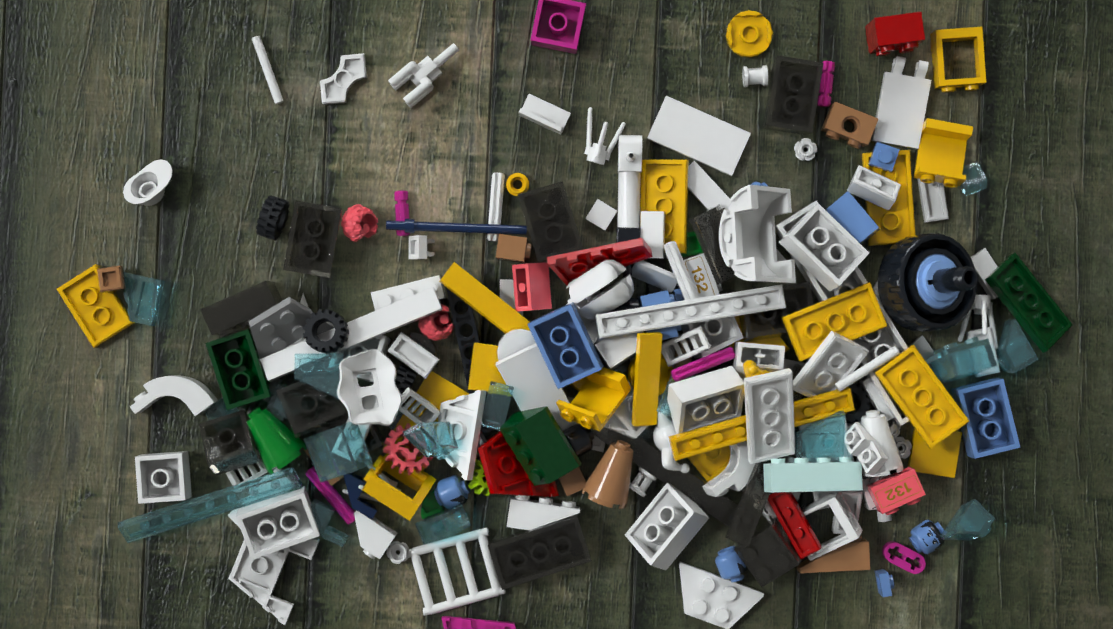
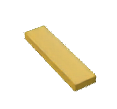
[632,332,663,426]

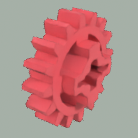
[383,423,435,475]

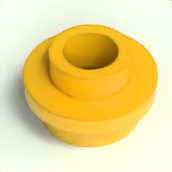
[506,173,529,196]

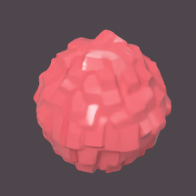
[341,204,378,242]
[418,304,455,341]

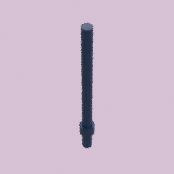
[386,219,527,235]

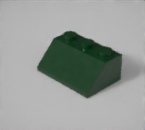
[205,329,271,410]
[499,406,582,486]

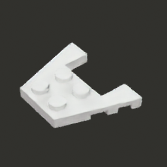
[228,538,320,625]

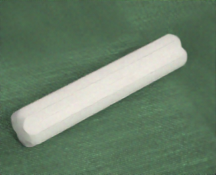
[487,172,505,241]
[663,241,698,300]

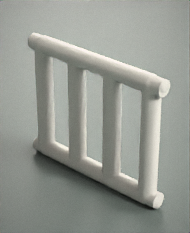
[407,527,506,616]

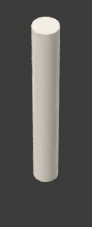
[252,36,284,104]
[835,346,900,392]

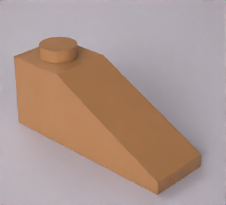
[796,535,870,573]

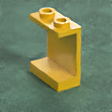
[914,118,973,188]
[556,367,631,431]

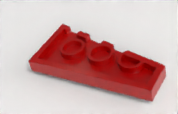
[547,238,653,286]

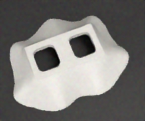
[337,349,402,426]

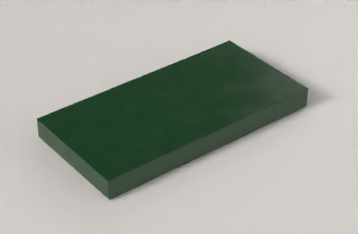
[985,253,1073,353]

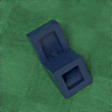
[342,468,377,519]

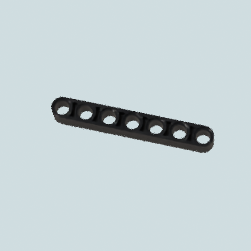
[446,287,497,432]

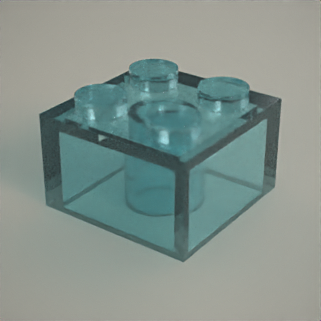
[926,337,997,384]

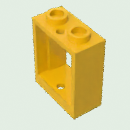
[930,27,986,93]
[362,453,437,521]

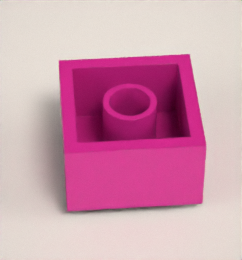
[530,0,586,54]

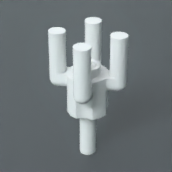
[388,43,459,109]

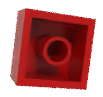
[865,12,925,57]

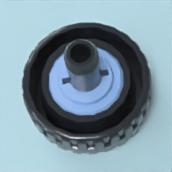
[878,233,978,332]

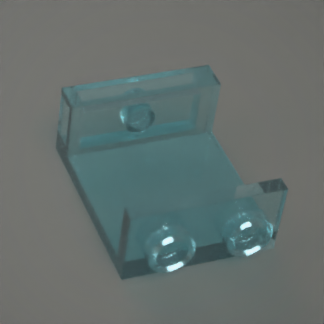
[304,422,373,483]

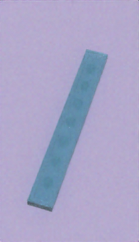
[118,467,302,543]

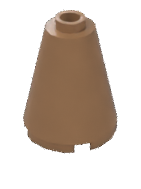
[582,440,633,509]

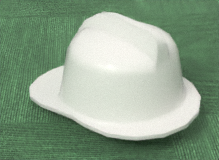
[123,159,173,206]

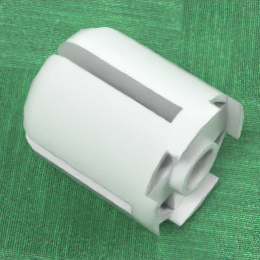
[566,260,634,323]

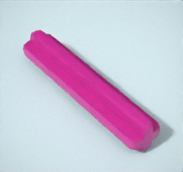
[671,347,735,382]
[305,466,355,524]

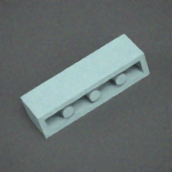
[763,457,863,493]

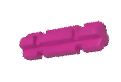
[817,61,835,107]
[394,190,410,236]

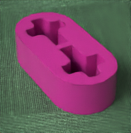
[882,541,926,574]

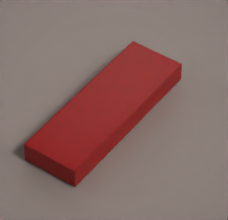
[766,492,822,560]

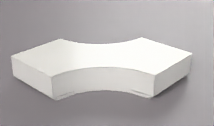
[320,53,367,105]

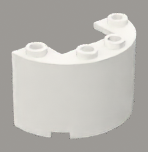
[719,185,796,283]

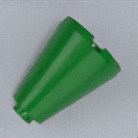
[246,407,308,474]

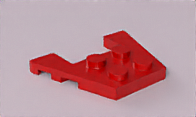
[478,431,559,497]

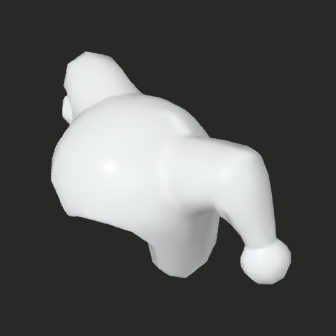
[653,403,690,473]

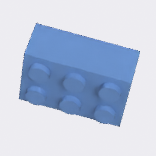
[527,302,603,389]
[951,378,1020,459]

